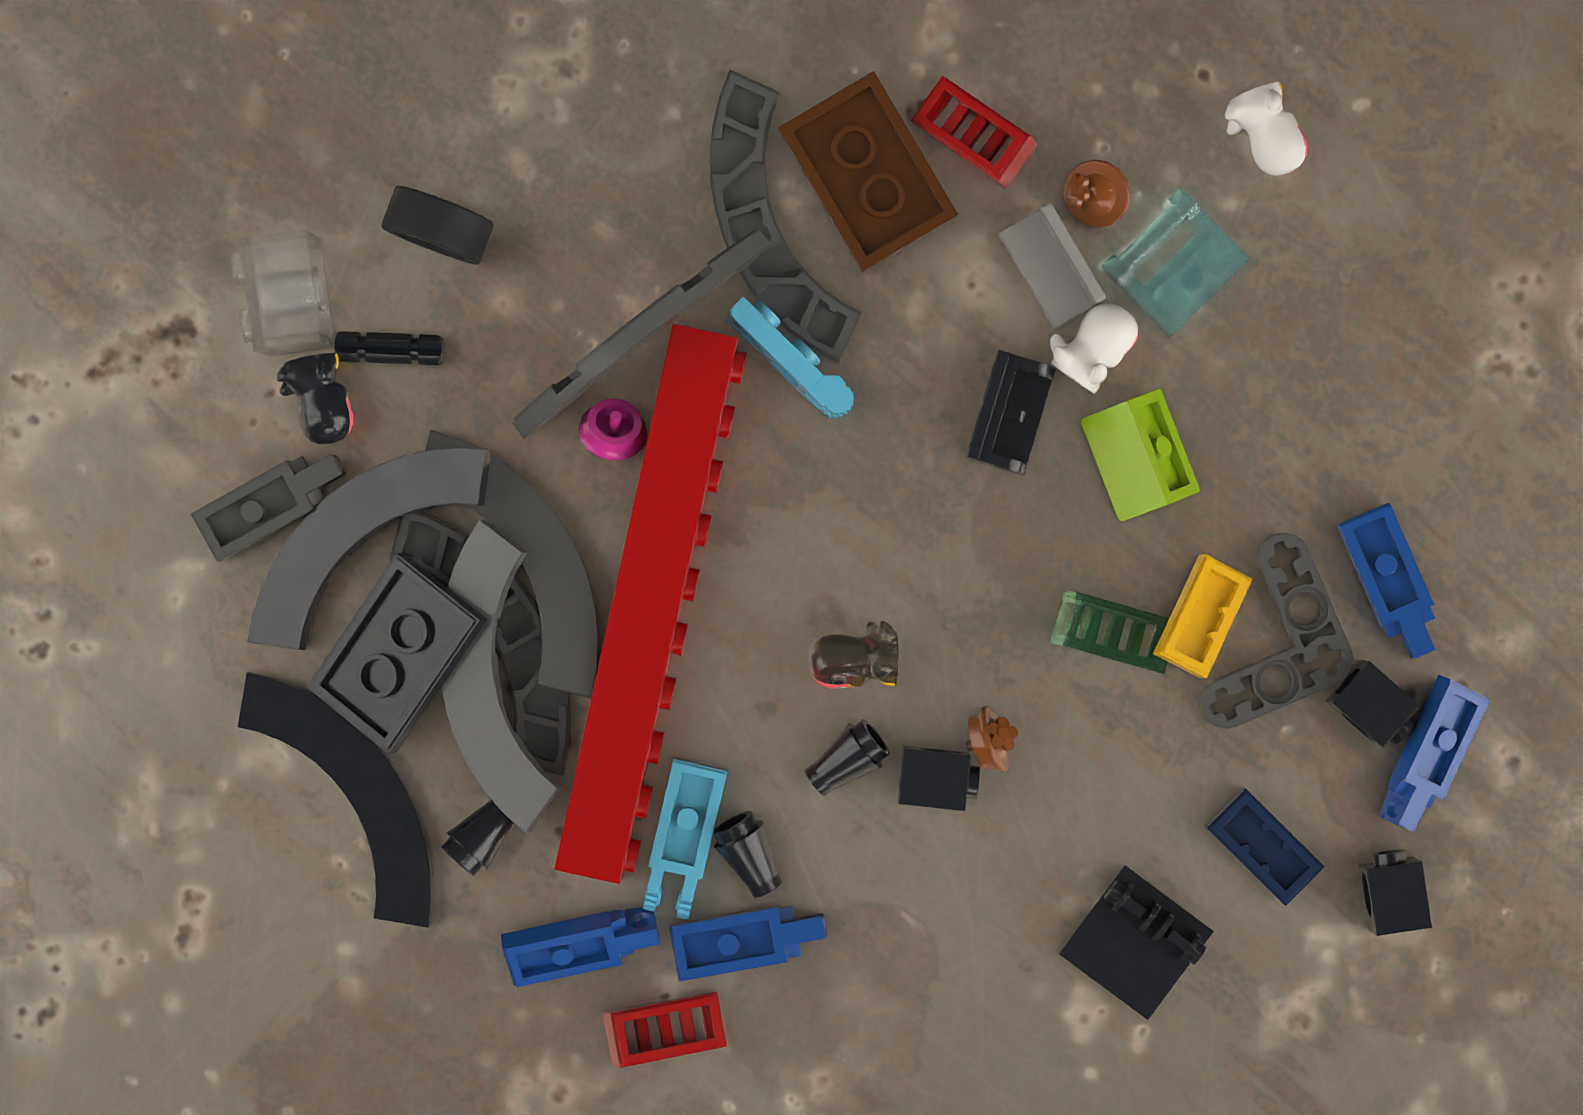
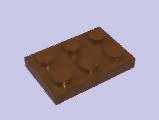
[778,71,958,273]

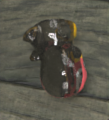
[809,621,899,689]

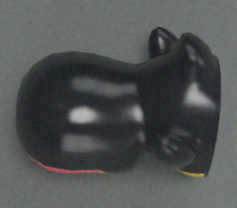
[276,353,354,444]

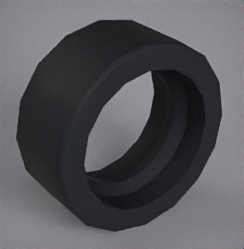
[381,186,494,265]

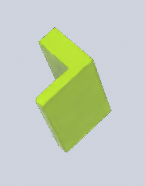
[1081,388,1200,521]

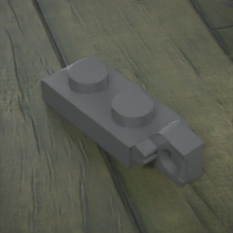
[191,454,346,563]

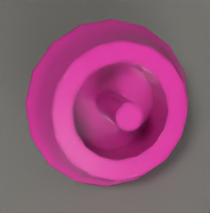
[578,398,647,461]

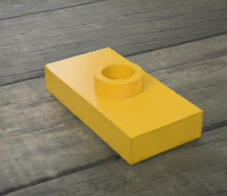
[1153,554,1253,679]

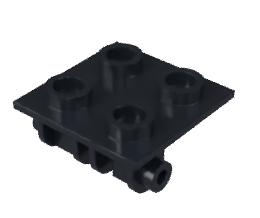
[1059,865,1214,1020]

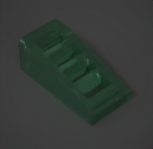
[1051,591,1169,674]

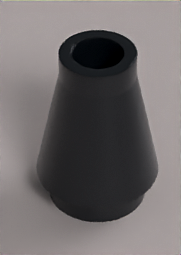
[805,719,890,796]
[441,799,514,876]
[713,811,783,898]

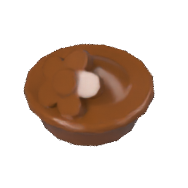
[1064,159,1130,228]
[966,705,1018,773]

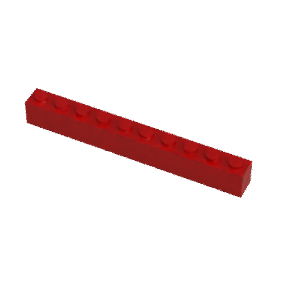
[554,323,747,884]

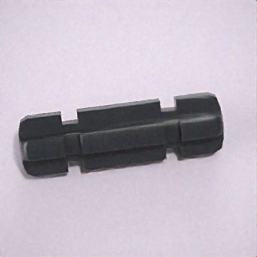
[334,331,444,365]

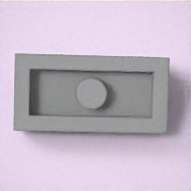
[998,201,1106,330]

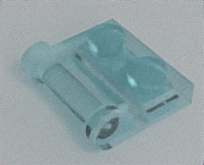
[1101,188,1251,337]

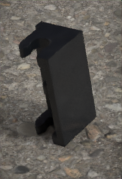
[965,350,1056,476]

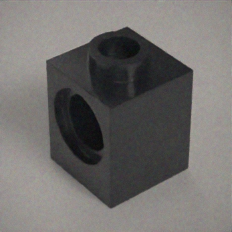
[1325,660,1420,748]
[897,745,980,811]
[1359,849,1432,936]

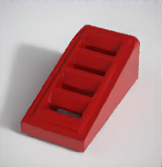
[910,75,1037,188]
[603,991,727,1068]

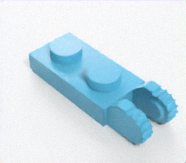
[726,296,855,420]
[643,758,728,920]

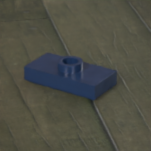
[1205,787,1325,906]

